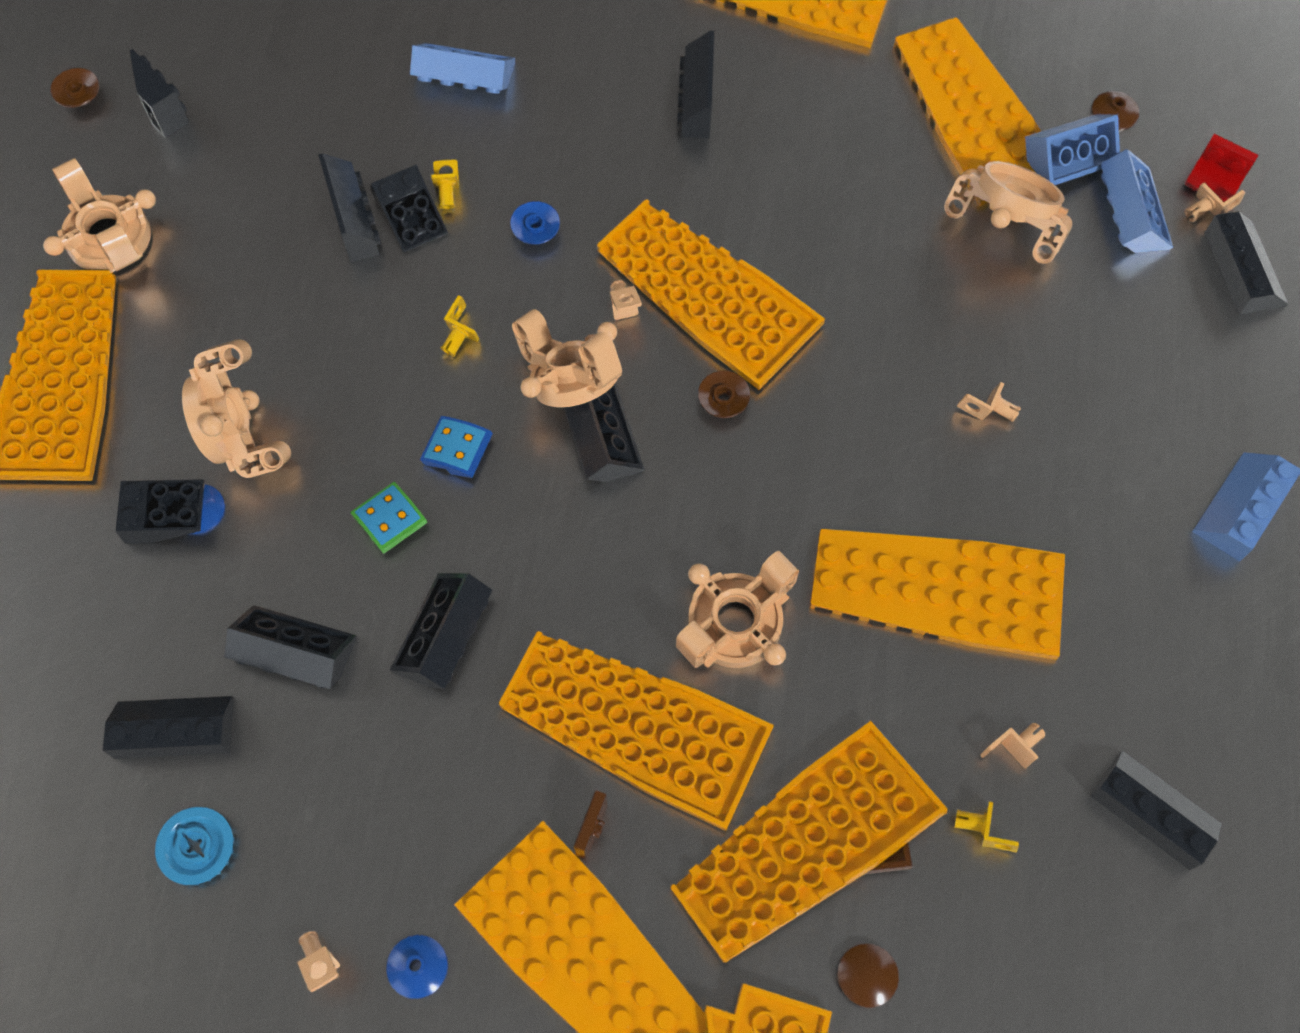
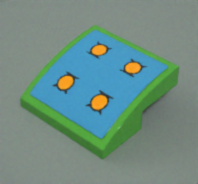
[350,482,428,554]

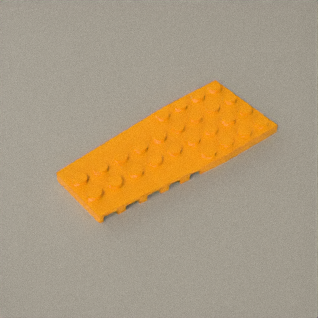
[716,0,887,48]
[894,17,1041,206]
[597,199,825,390]
[0,270,116,481]
[810,529,1065,660]
[499,631,774,831]
[671,721,948,963]
[454,821,707,1033]

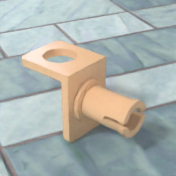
[1185,183,1245,222]
[610,280,642,320]
[957,382,1021,422]
[980,723,1045,769]
[297,931,340,992]

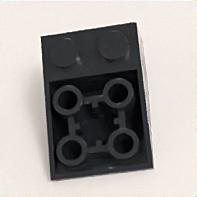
[129,49,189,138]
[370,164,448,253]
[115,479,205,544]

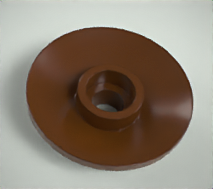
[50,68,99,108]
[1092,91,1139,131]
[698,371,750,418]

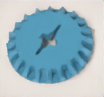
[155,807,235,886]

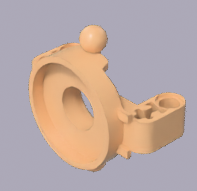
[43,158,156,273]
[944,161,1072,264]
[512,309,622,407]
[182,339,291,478]
[676,551,799,668]

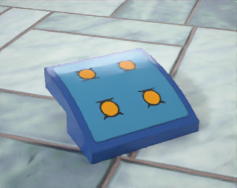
[420,416,493,478]

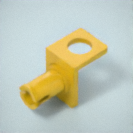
[431,160,459,209]
[440,295,479,357]
[954,801,1019,853]

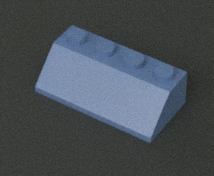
[410,43,515,93]
[1025,114,1120,185]
[1101,149,1173,253]
[1192,452,1300,562]

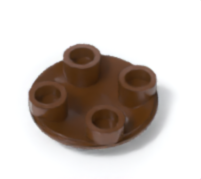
[837,944,899,1008]

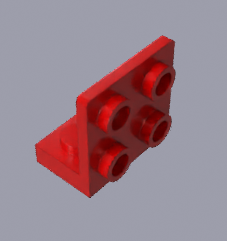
[1184,133,1259,202]

